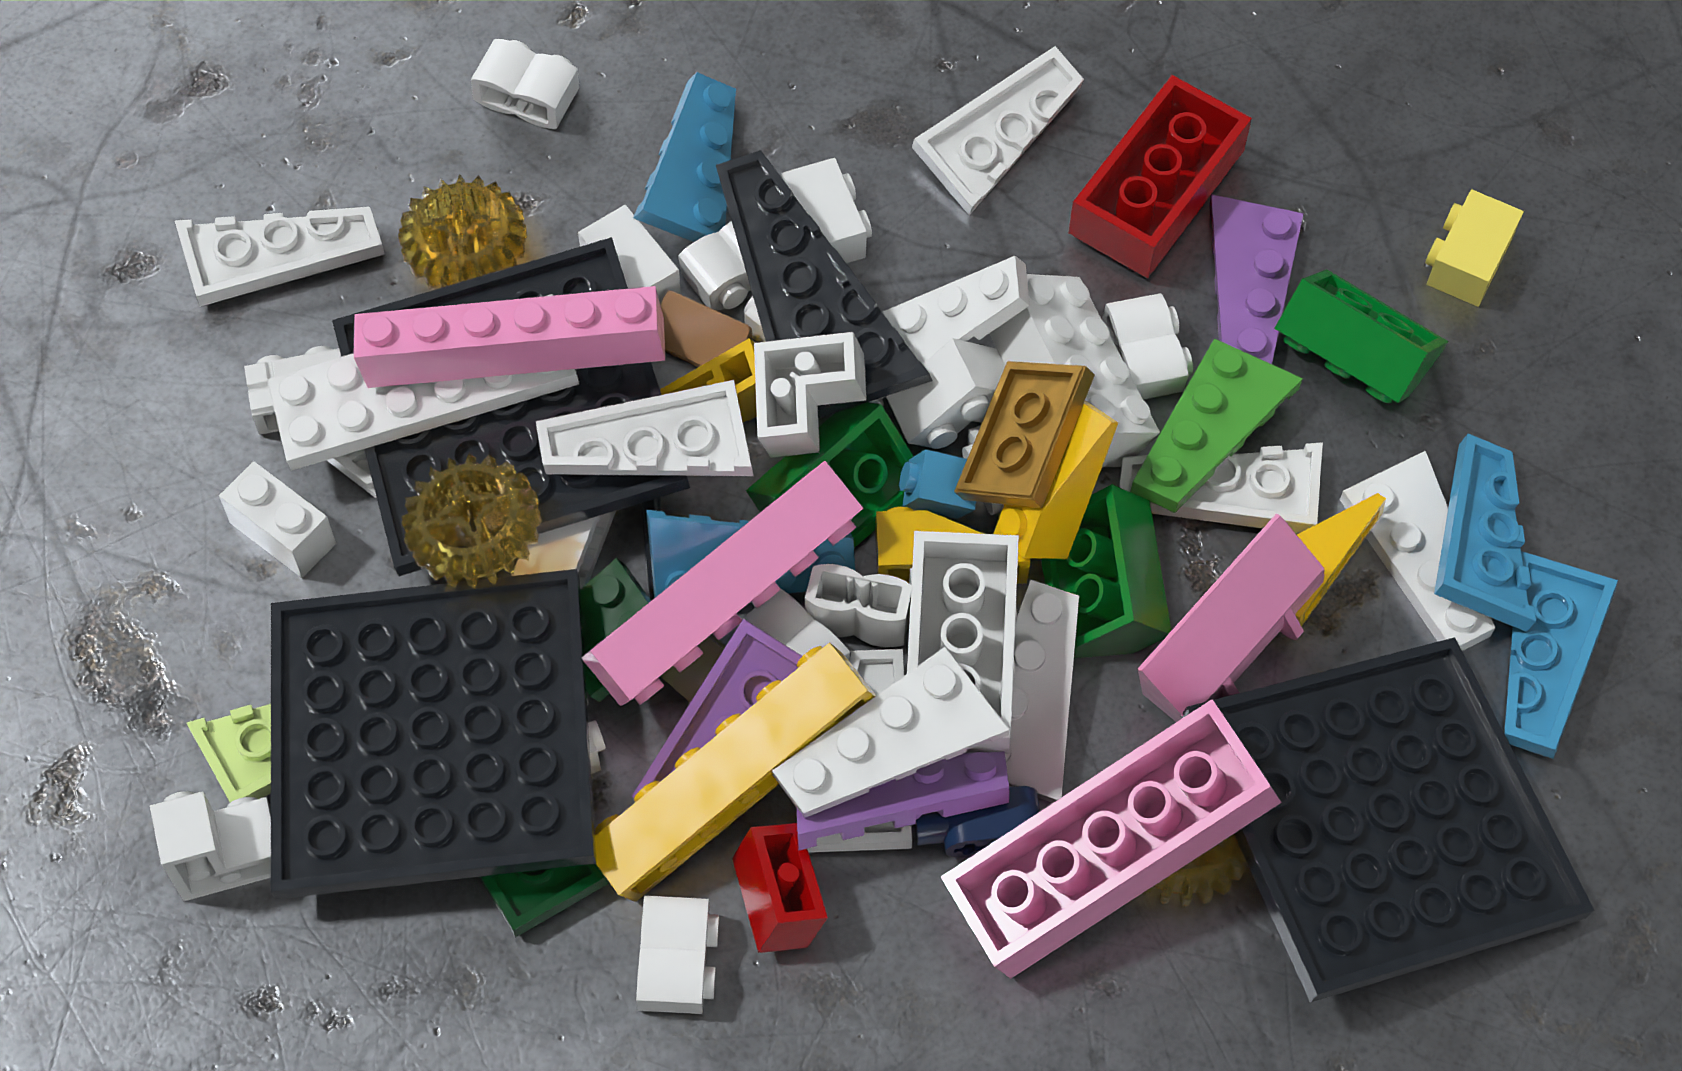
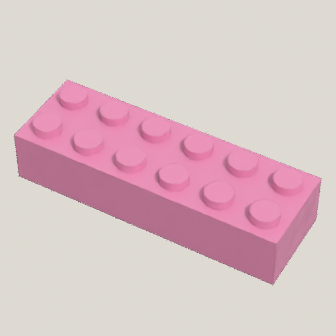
[941,699,1281,979]

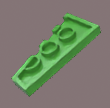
[1130,338,1303,513]

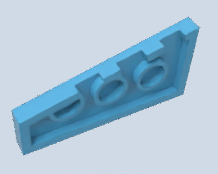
[633,72,736,242]
[1434,434,1536,632]
[646,510,855,597]
[1504,551,1618,759]

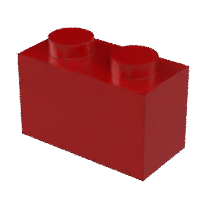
[732,823,828,953]

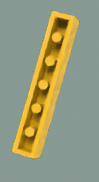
[595,642,876,902]

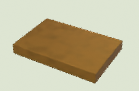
[954,361,1095,508]

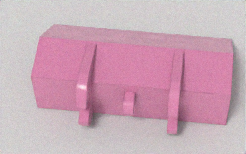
[1138,514,1324,722]

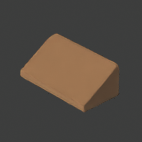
[661,290,752,367]

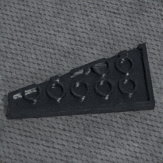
[716,150,933,418]

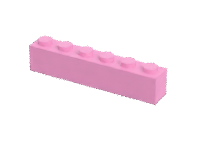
[354,286,665,388]
[582,461,864,706]

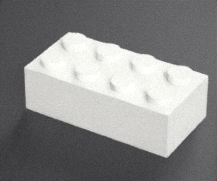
[989,274,1160,467]
[907,531,1019,754]

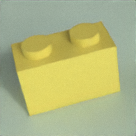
[1425,189,1524,307]

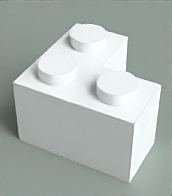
[754,332,866,458]
[886,338,1005,449]
[149,791,271,901]

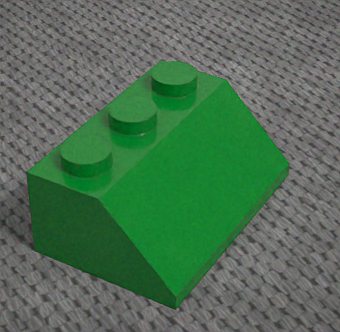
[1274,269,1449,403]
[746,402,914,548]
[1041,484,1172,659]

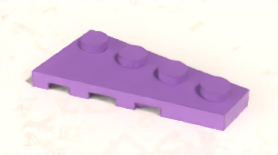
[1209,194,1303,364]
[631,619,802,798]
[797,751,1009,850]

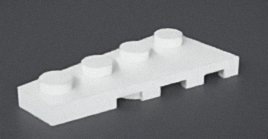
[912,46,1084,215]
[1119,443,1323,533]
[1340,451,1495,651]
[772,647,1009,818]

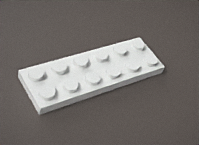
[267,294,579,471]

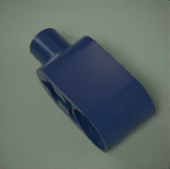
[914,786,1040,858]

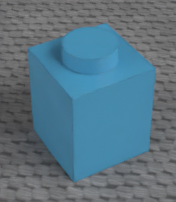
[899,449,976,519]

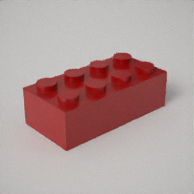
[1068,75,1252,278]

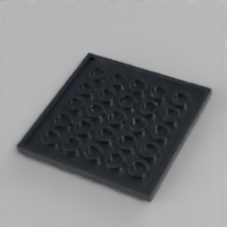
[332,237,690,576]
[271,569,597,899]
[1180,637,1594,1003]

